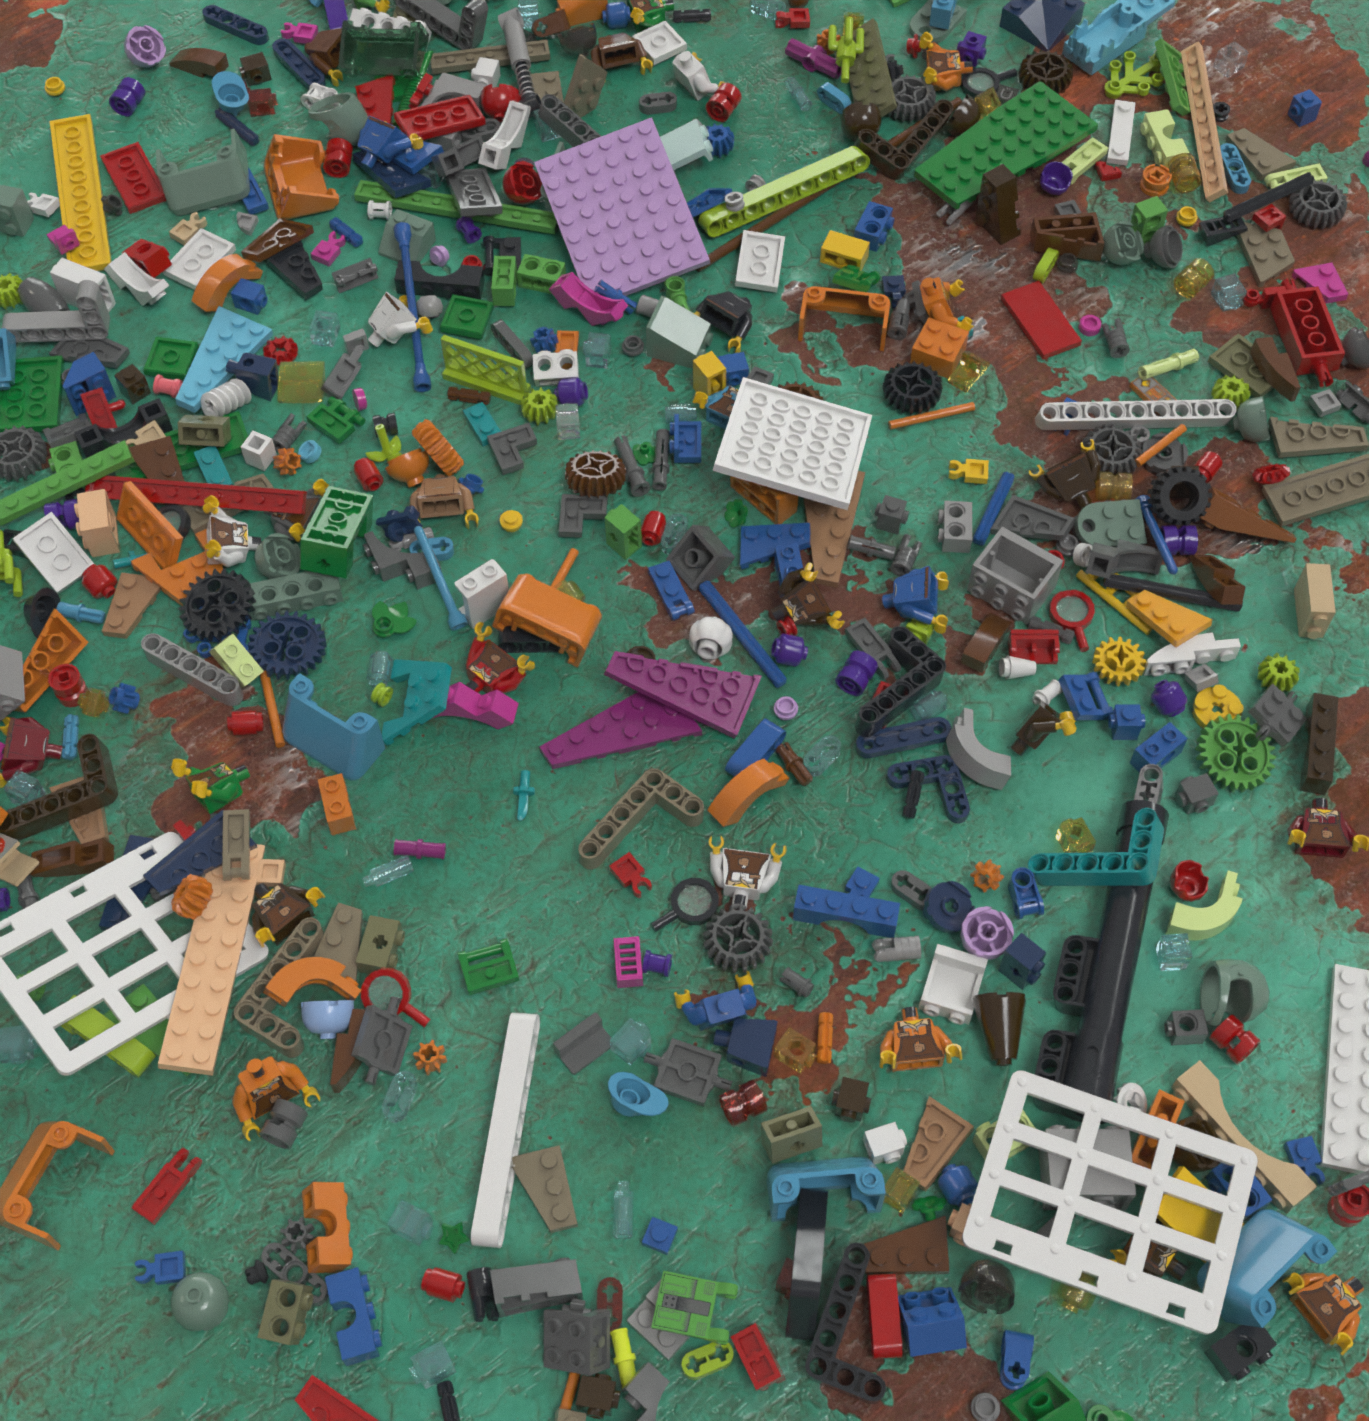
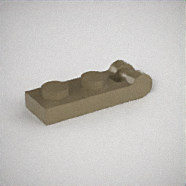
[222,809,250,881]

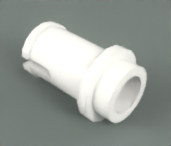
[1032,680,1063,705]

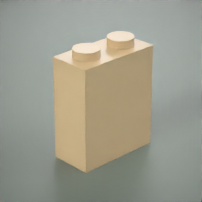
[1294,563,1336,639]

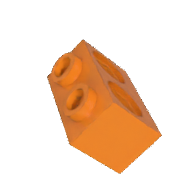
[318,773,356,835]

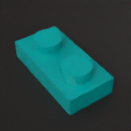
[463,402,501,447]
[194,446,233,485]

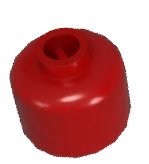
[81,564,117,599]

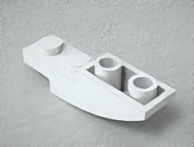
[1143,633,1241,676]

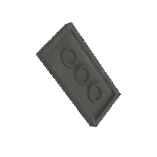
[445,168,502,218]

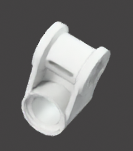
[301,83,340,112]

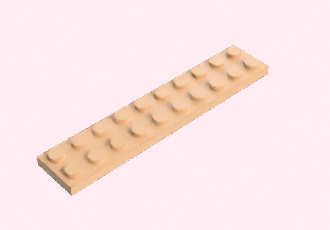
[158,844,265,1076]

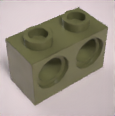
[257,1279,314,1345]

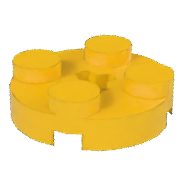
[1192,684,1244,728]

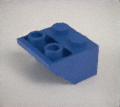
[63,352,116,417]
[898,1287,967,1357]

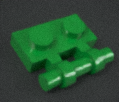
[306,396,366,444]

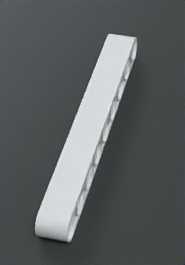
[1035,399,1236,430]
[471,1013,540,1248]

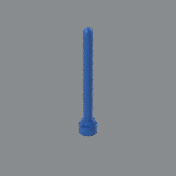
[1136,495,1178,575]

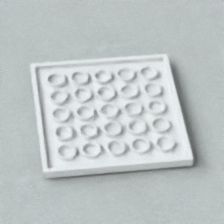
[713,377,872,510]

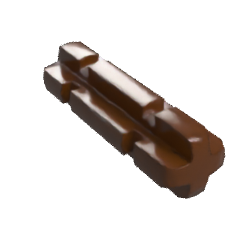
[447,386,491,405]

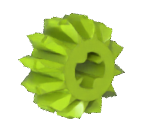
[0,273,23,310]
[1211,374,1250,412]
[521,387,559,425]
[1257,653,1300,693]

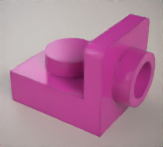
[46,224,80,255]

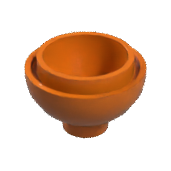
[385,448,429,488]

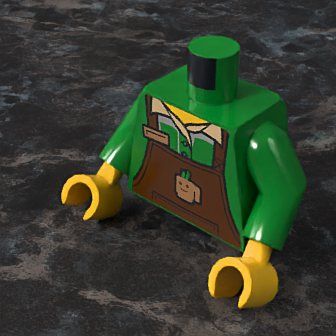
[627,0,674,33]
[171,758,250,814]

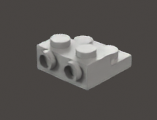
[627,1278,690,1362]

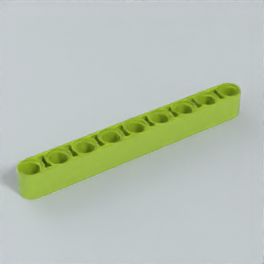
[698,146,870,237]

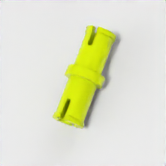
[610,1328,636,1389]

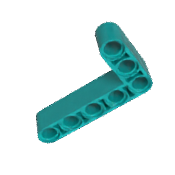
[1028,808,1164,886]

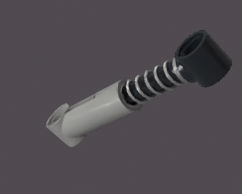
[498,7,541,119]

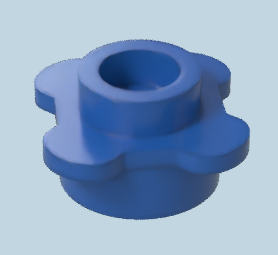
[458,474,484,494]

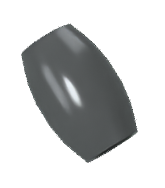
[18,277,70,312]

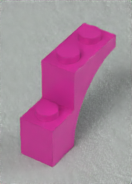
[549,272,628,326]
[431,682,519,729]

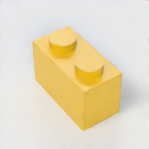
[820,230,870,271]
[693,351,726,396]

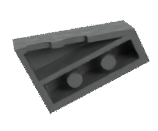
[490,1258,583,1318]

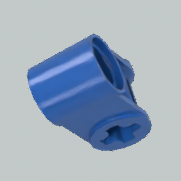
[1008,867,1044,920]
[1000,1329,1034,1391]

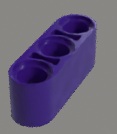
[324,0,349,30]

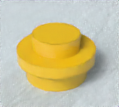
[45,77,65,96]
[1176,206,1198,226]
[500,510,523,532]

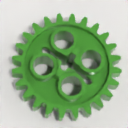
[1195,714,1276,793]

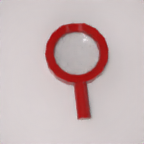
[1049,590,1095,652]
[361,967,431,1028]

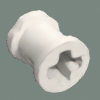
[368,200,392,220]

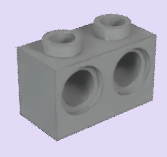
[938,501,972,553]

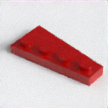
[355,74,395,125]

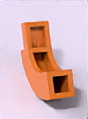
[191,254,263,312]
[707,759,790,827]
[263,957,361,1008]

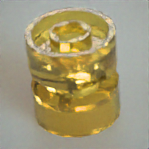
[1168,153,1202,193]
[1173,258,1214,298]
[1095,471,1133,501]

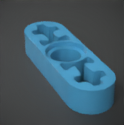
[1220,143,1251,194]

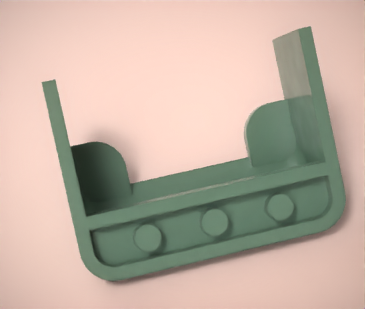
[156,129,250,216]

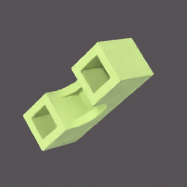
[1140,109,1189,170]

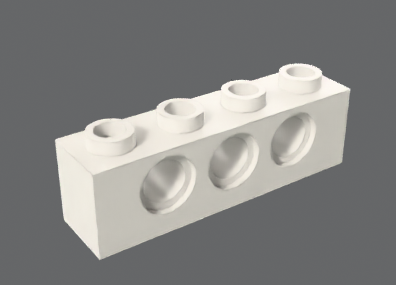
[347,8,432,55]

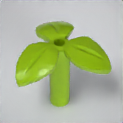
[365,424,402,462]

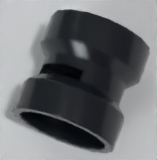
[372,412,398,438]

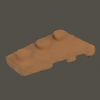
[102,573,162,639]
[49,776,109,844]
[903,1096,974,1192]

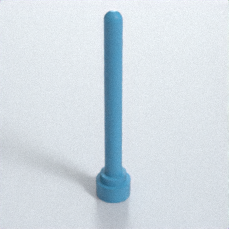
[414,526,468,631]

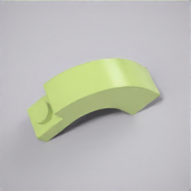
[1165,870,1243,941]

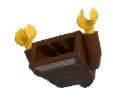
[591,33,653,75]

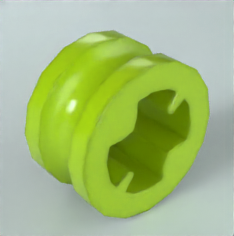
[371,682,393,707]

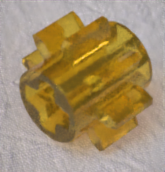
[77,688,110,717]

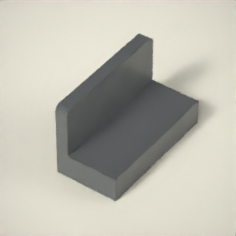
[553,1012,615,1075]

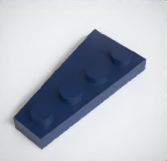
[353,150,431,198]
[143,810,257,896]

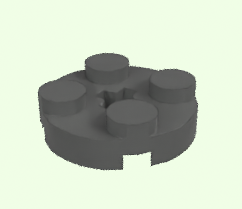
[1142,433,1188,473]

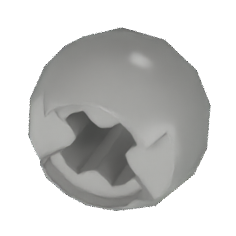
[416,295,443,318]

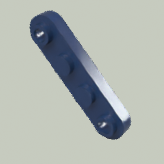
[272,38,326,90]
[856,717,951,758]

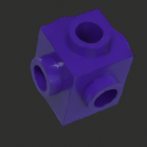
[957,31,987,67]

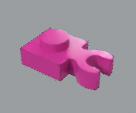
[281,23,319,44]
[311,231,346,267]

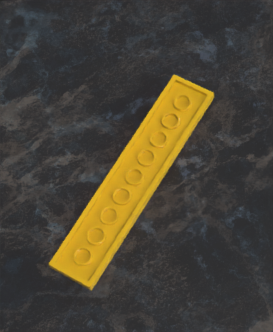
[50,114,112,271]

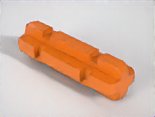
[817,1012,833,1064]

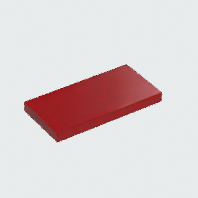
[394,95,486,140]
[100,142,167,214]
[1001,281,1082,360]

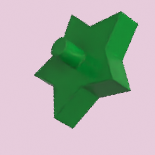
[439,1222,470,1254]

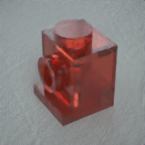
[246,87,278,117]

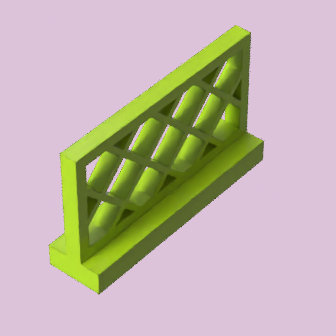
[441,335,531,405]

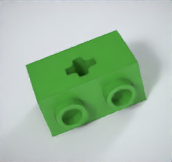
[605,504,642,560]

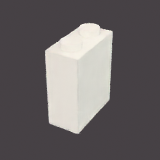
[50,258,116,312]

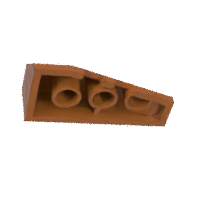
[1200,487,1297,543]

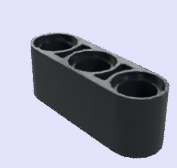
[498,626,561,653]

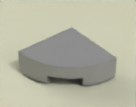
[237,212,259,236]

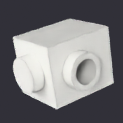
[471,57,501,88]
[241,431,277,471]
[863,1122,907,1164]

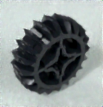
[882,360,943,416]

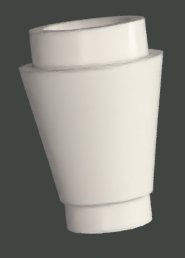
[999,656,1036,679]

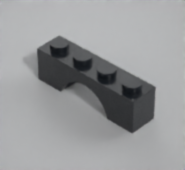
[394,260,485,300]
[74,398,173,458]

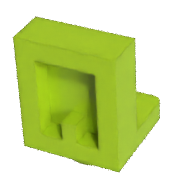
[905,619,934,645]

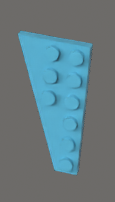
[175,306,273,413]

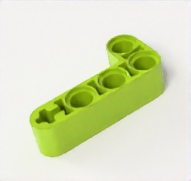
[61,995,156,1078]

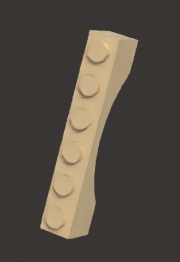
[1171,1060,1317,1214]

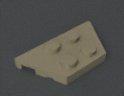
[564,54,608,118]
[1234,222,1295,287]

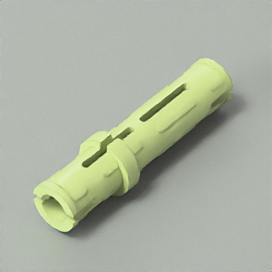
[1138,349,1199,380]

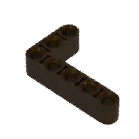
[854,99,953,180]
[0,734,118,841]

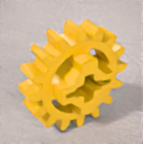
[1092,636,1146,687]

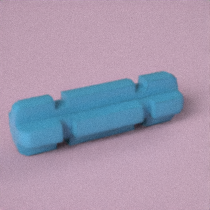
[62,714,79,760]

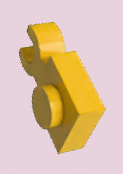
[948,459,989,484]

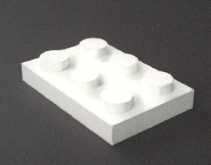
[163,228,236,290]
[735,230,785,293]
[13,512,94,594]

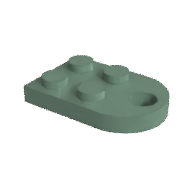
[910,0,967,44]
[1074,499,1147,548]

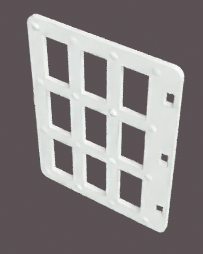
[0,832,268,1076]
[962,1071,1258,1335]

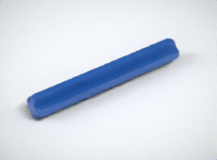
[973,472,1014,546]

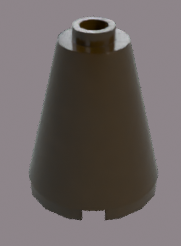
[973,992,1026,1066]

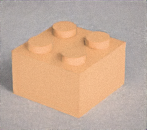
[74,489,120,557]

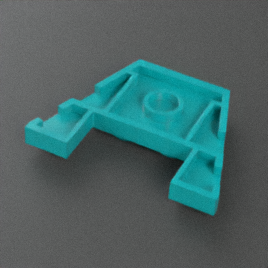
[382,659,452,746]

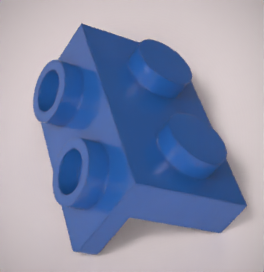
[670,414,701,463]

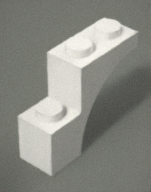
[478,101,531,170]
[104,252,169,306]

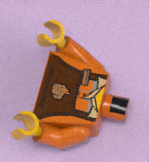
[919,32,973,91]
[920,277,974,331]
[879,1007,962,1072]
[232,1057,320,1141]
[1282,1272,1364,1355]

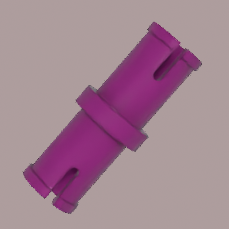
[394,839,446,859]

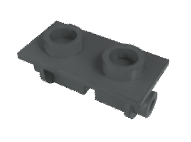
[331,258,379,293]
[1335,381,1369,424]

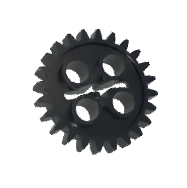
[178,568,256,642]

